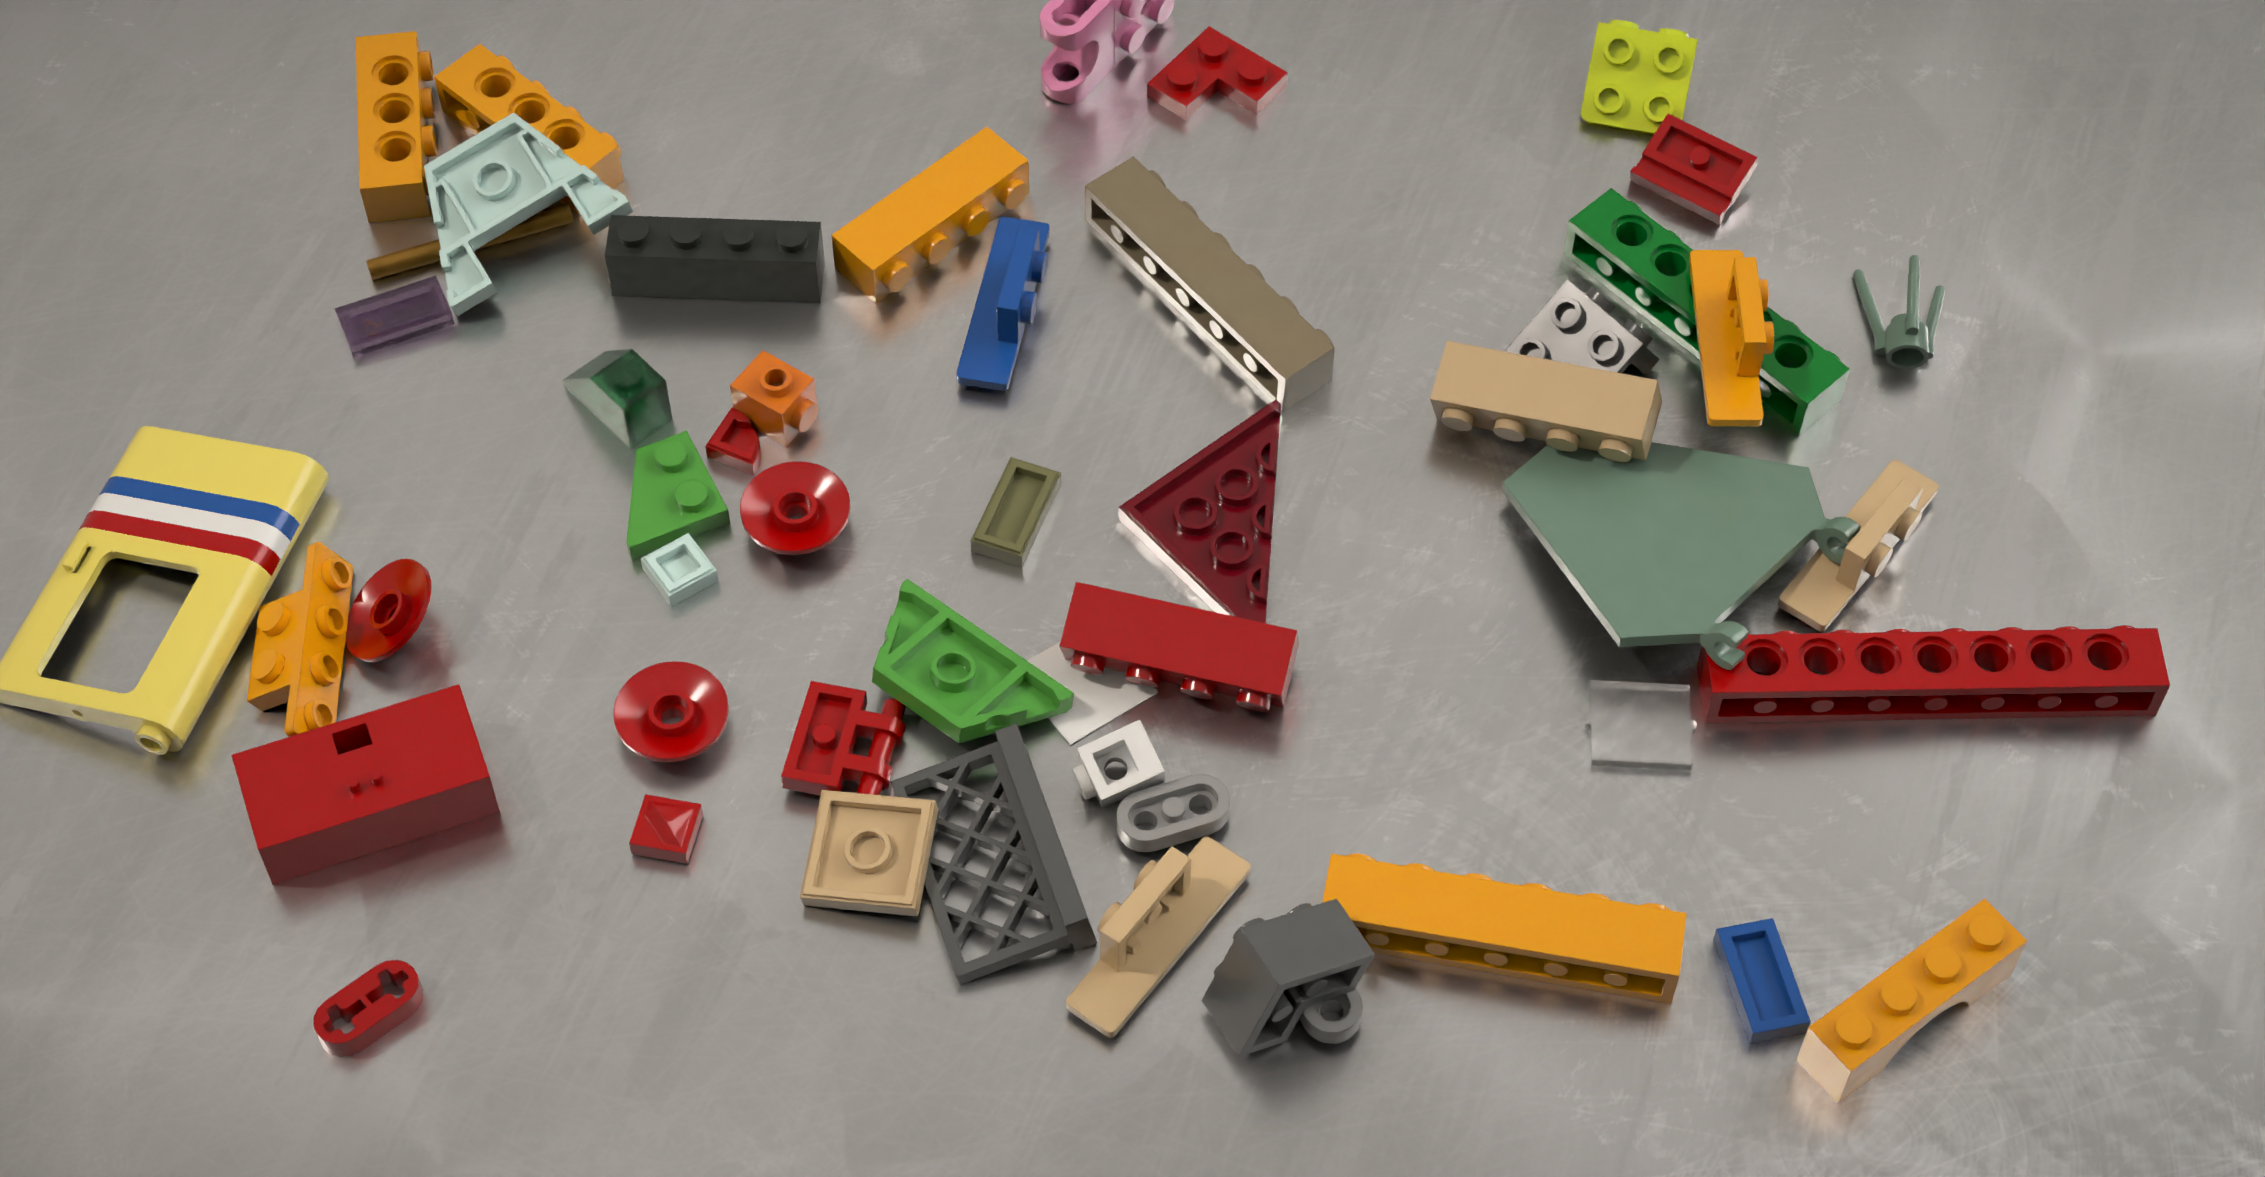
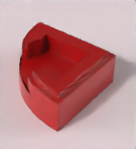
[705,407,761,476]

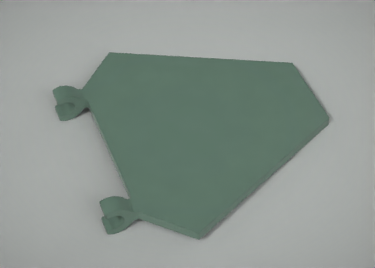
[1502,442,1861,670]

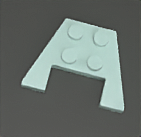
[424,113,634,316]

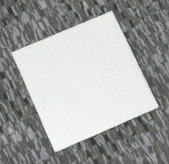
[1027,642,1159,745]

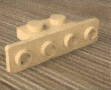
[1778,460,1939,632]
[1066,836,1251,1038]

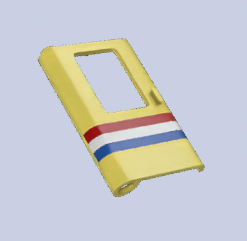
[0,426,330,755]

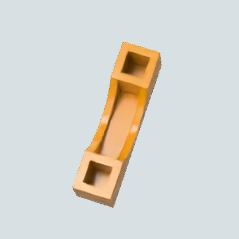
[1796,898,2027,1104]

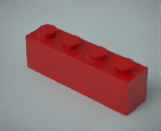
[1059,582,1299,712]

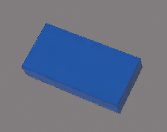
[1713,918,1811,1044]

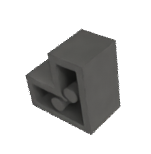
[1201,899,1375,1057]

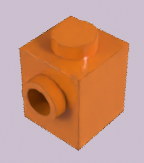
[730,350,819,447]

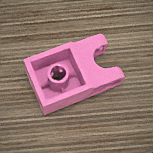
[1040,0,1175,104]

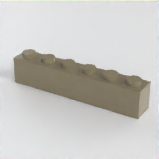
[1085,156,1335,412]

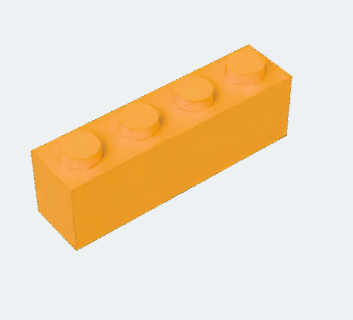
[831,126,1030,303]

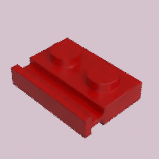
[1630,114,1758,225]

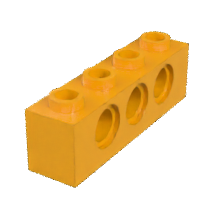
[355,31,437,223]
[434,44,624,215]

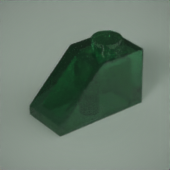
[563,349,673,449]

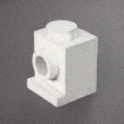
[1072,720,1165,808]

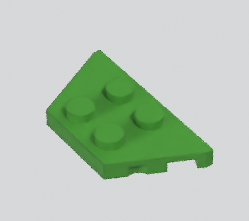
[872,579,1074,743]

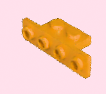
[1689,250,1774,427]
[247,542,354,737]

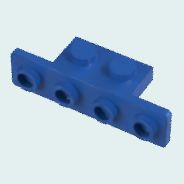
[956,217,1050,391]

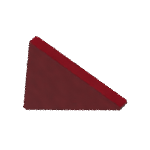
[1118,399,1281,623]

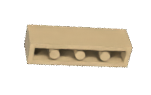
[1430,341,1662,462]

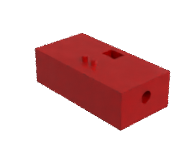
[231,684,500,885]

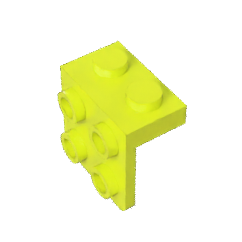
[1581,20,1698,135]

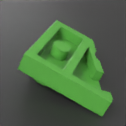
[626,430,730,560]

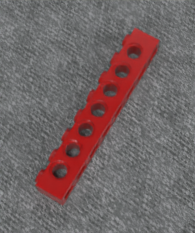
[1697,625,2170,723]

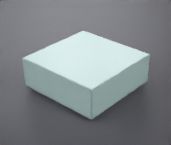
[641,533,718,607]

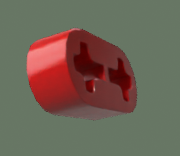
[313,960,423,1057]

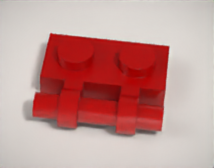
[781,681,906,796]

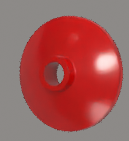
[740,461,851,555]
[346,559,432,662]
[613,661,729,762]

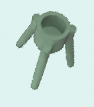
[1853,255,1945,369]

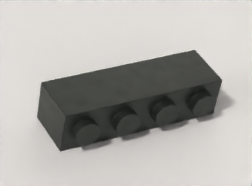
[604,215,825,303]

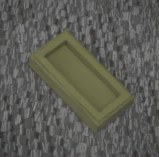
[970,457,1061,567]

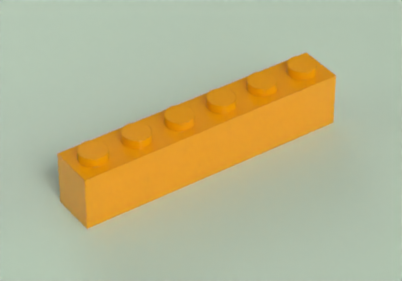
[1322,853,1687,1004]

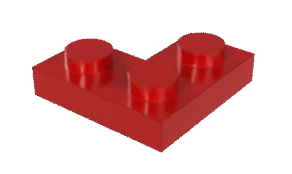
[1147,26,1288,120]

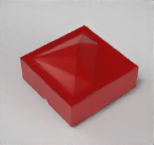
[629,794,703,864]

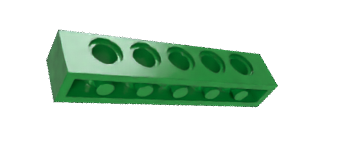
[1563,188,1850,436]

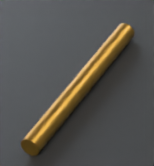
[366,202,573,280]

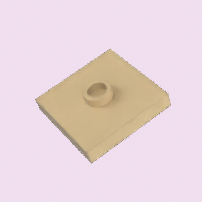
[800,790,939,916]

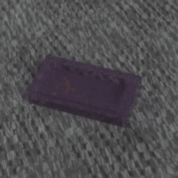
[335,275,455,358]

